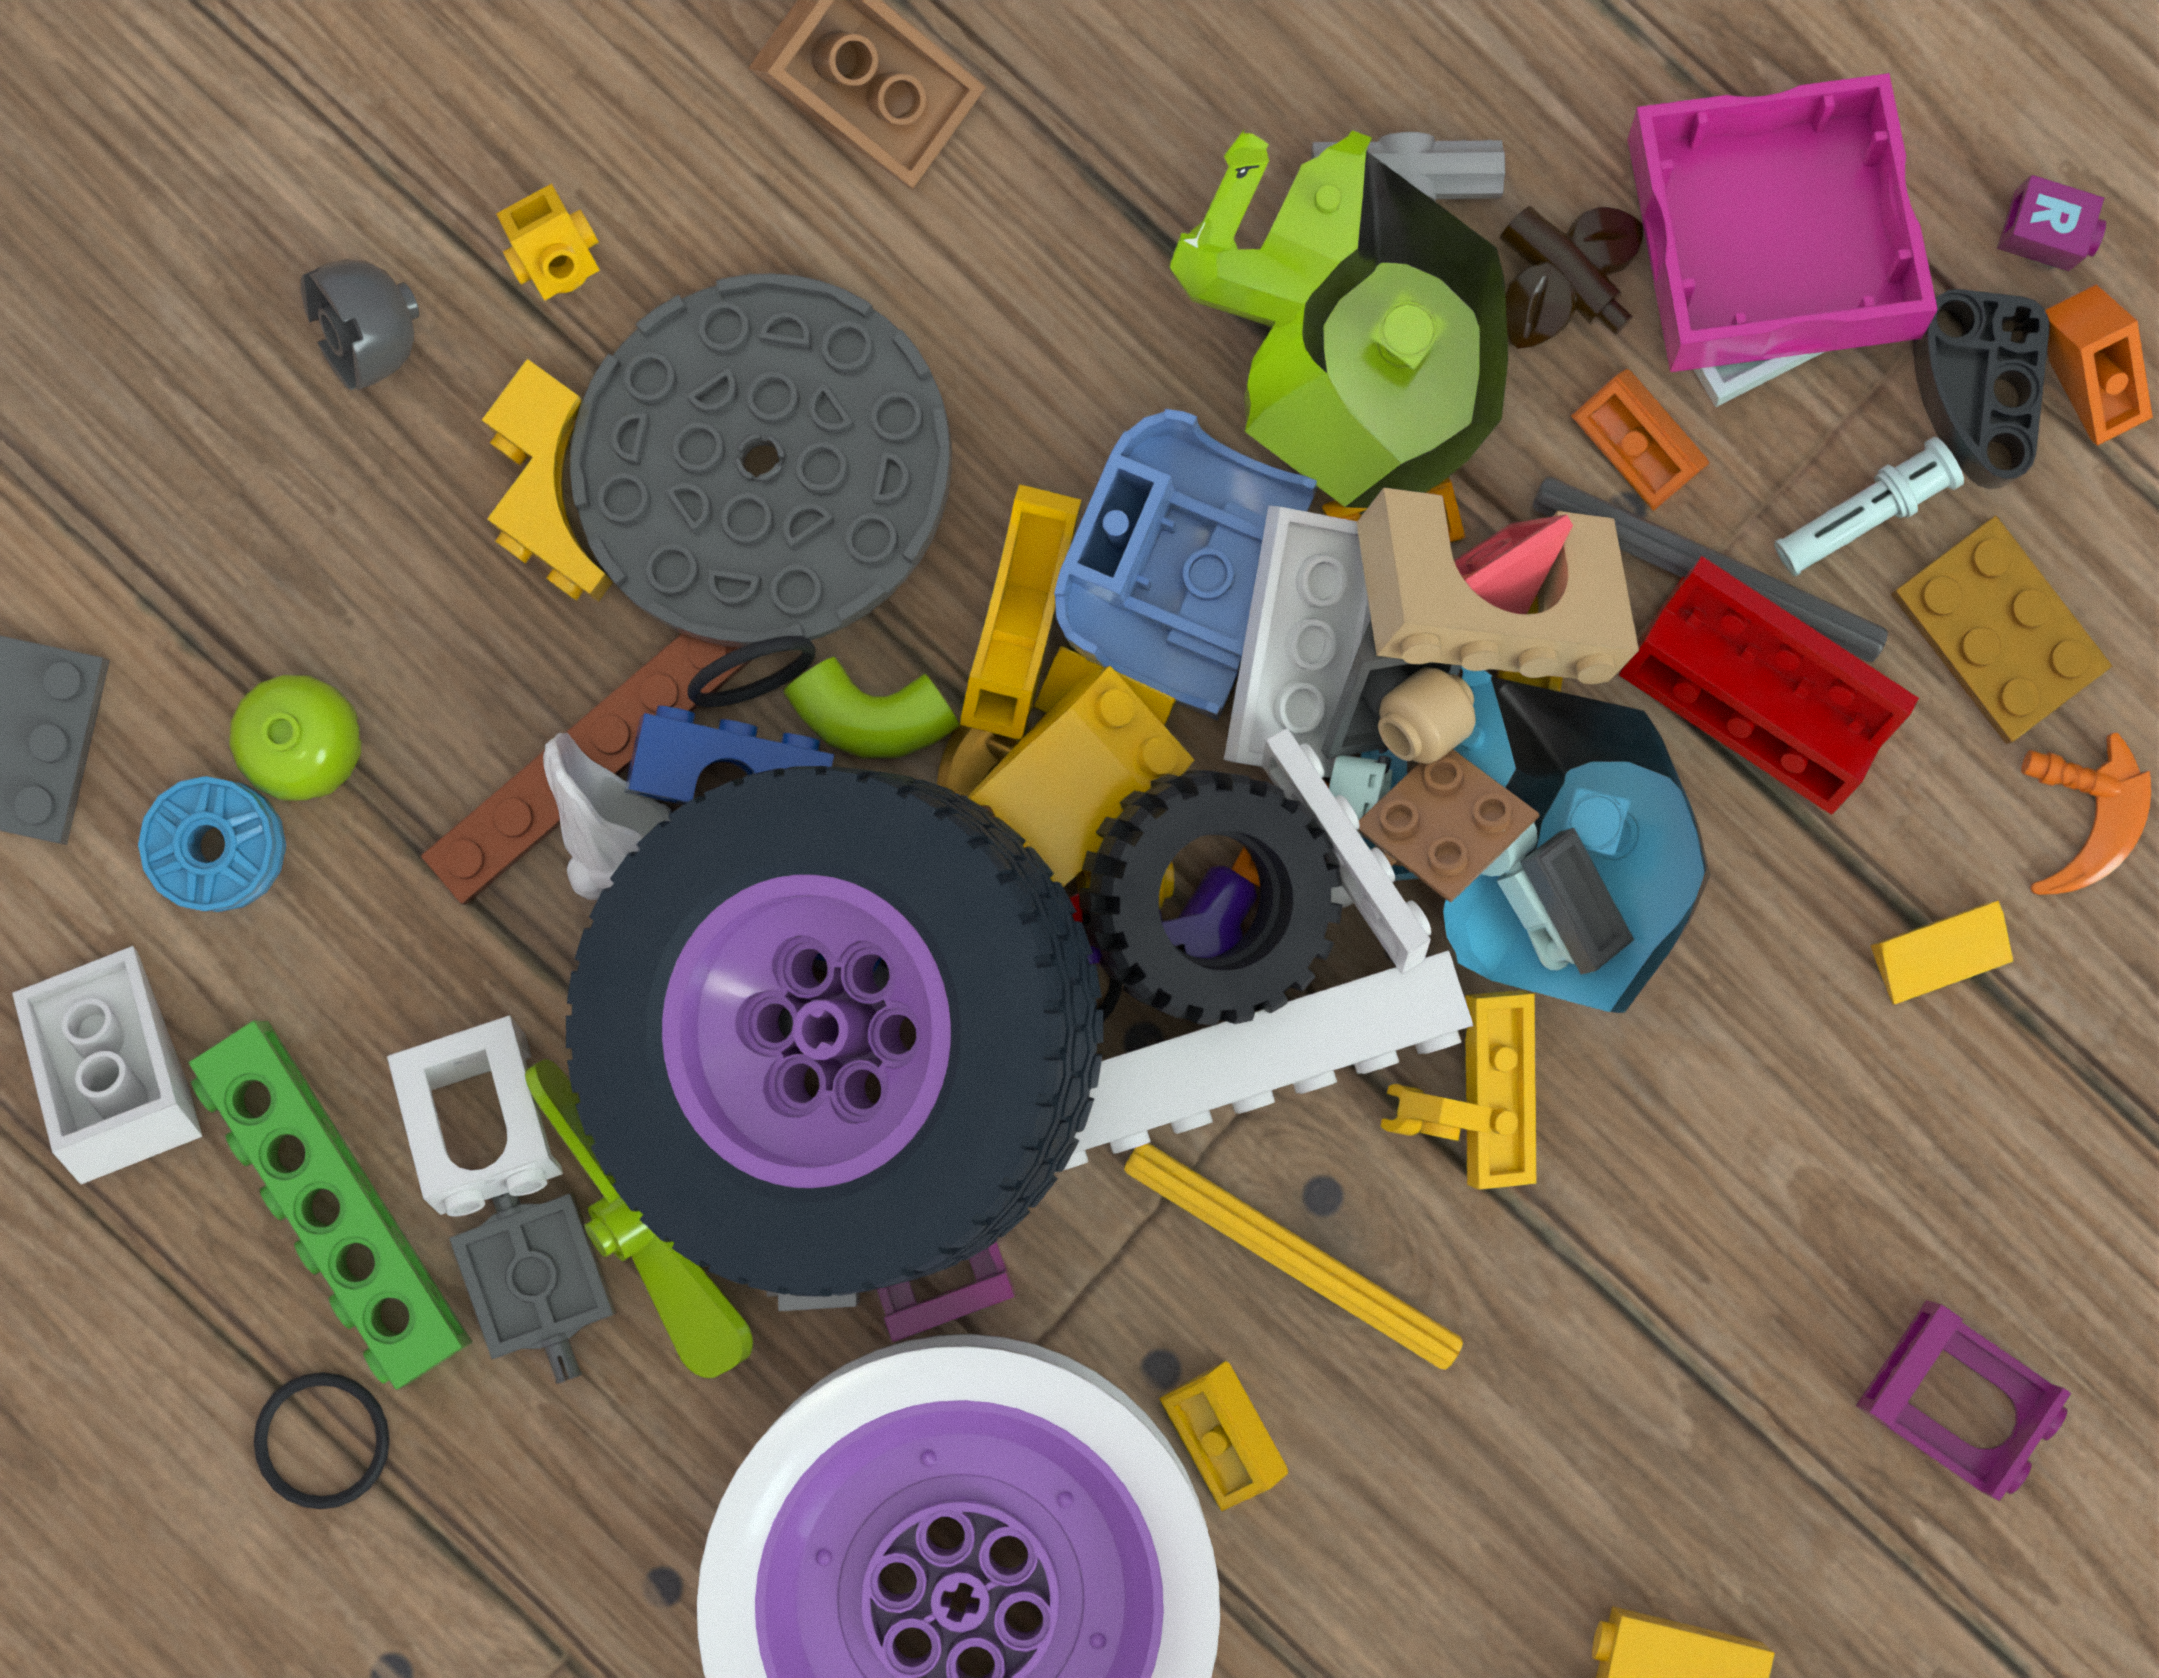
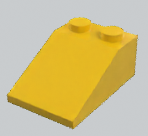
[967,666,1195,887]

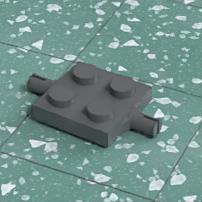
[449,1192,617,1384]

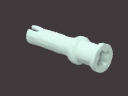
[1774,436,1964,577]

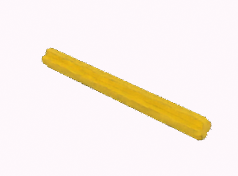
[1124,1143,1463,1370]

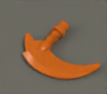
[2021,733,2151,895]

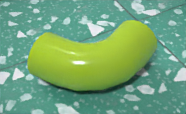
[783,657,960,759]

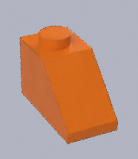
[2045,284,2153,446]

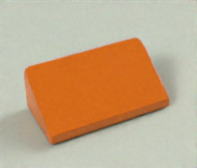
[1571,369,1709,511]

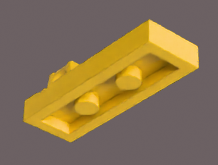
[1465,990,1536,1190]

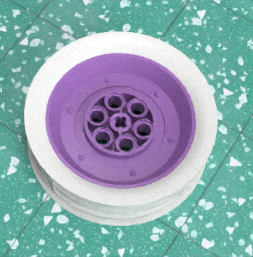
[697,1334,1220,1678]

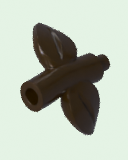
[1500,206,1643,349]

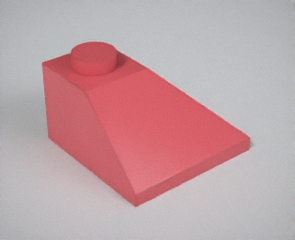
[1454,514,1573,615]

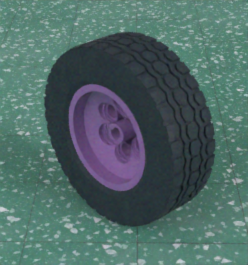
[566,766,1103,1297]

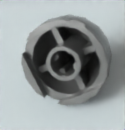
[300,259,419,390]

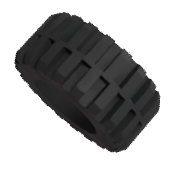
[1079,770,1343,1025]

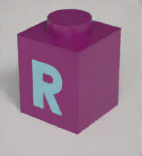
[1997,175,2106,272]

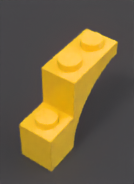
[482,359,613,602]
[960,484,1082,740]

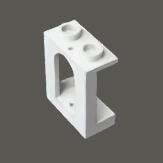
[387,1015,563,1217]

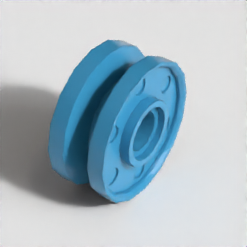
[138,776,286,912]

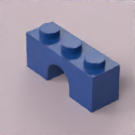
[624,705,834,805]

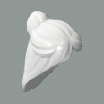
[543,733,672,900]

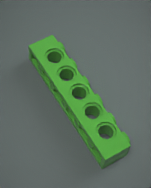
[188,1020,473,1390]

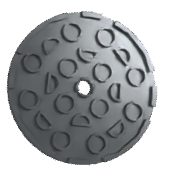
[570,273,952,648]

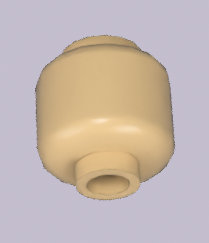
[1378,667,1476,764]

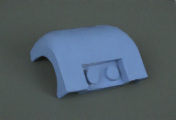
[1054,409,1317,721]

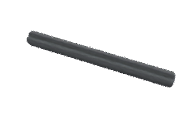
[1533,477,1888,662]

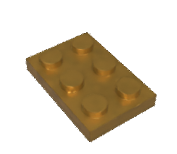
[1890,515,2113,744]

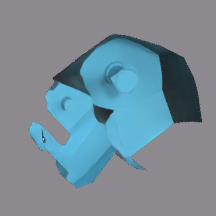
[1361,666,1711,1013]

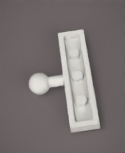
[1262,728,1431,974]

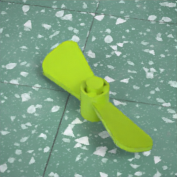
[525,1059,753,1378]

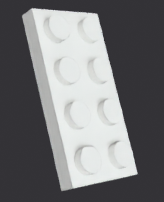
[1224,505,1371,778]

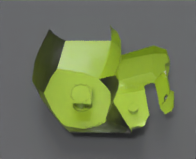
[1169,129,1508,515]

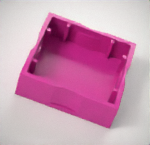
[1627,73,1938,372]

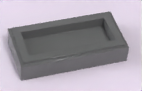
[1520,827,1634,975]

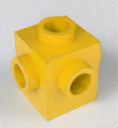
[496,183,600,301]

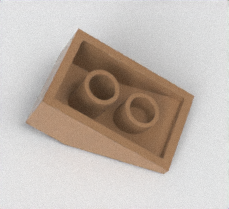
[748,0,986,189]

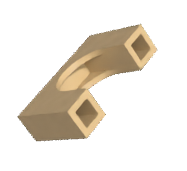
[1357,488,1639,684]

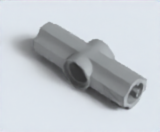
[1311,132,1505,202]

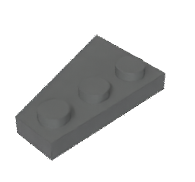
[0,636,110,845]

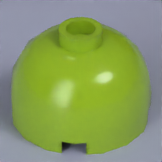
[229,675,361,801]

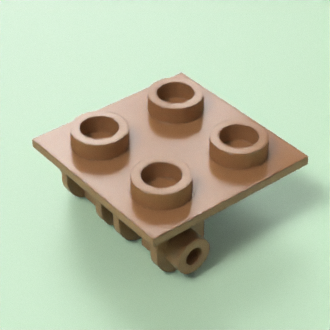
[1357,749,1539,902]

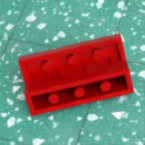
[1618,556,1919,815]

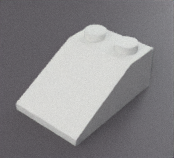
[12,946,203,1184]

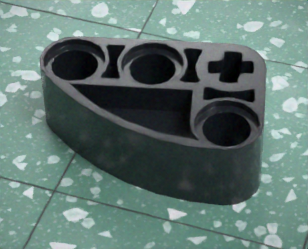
[1913,289,2049,489]

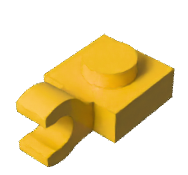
[1380,1084,1492,1141]

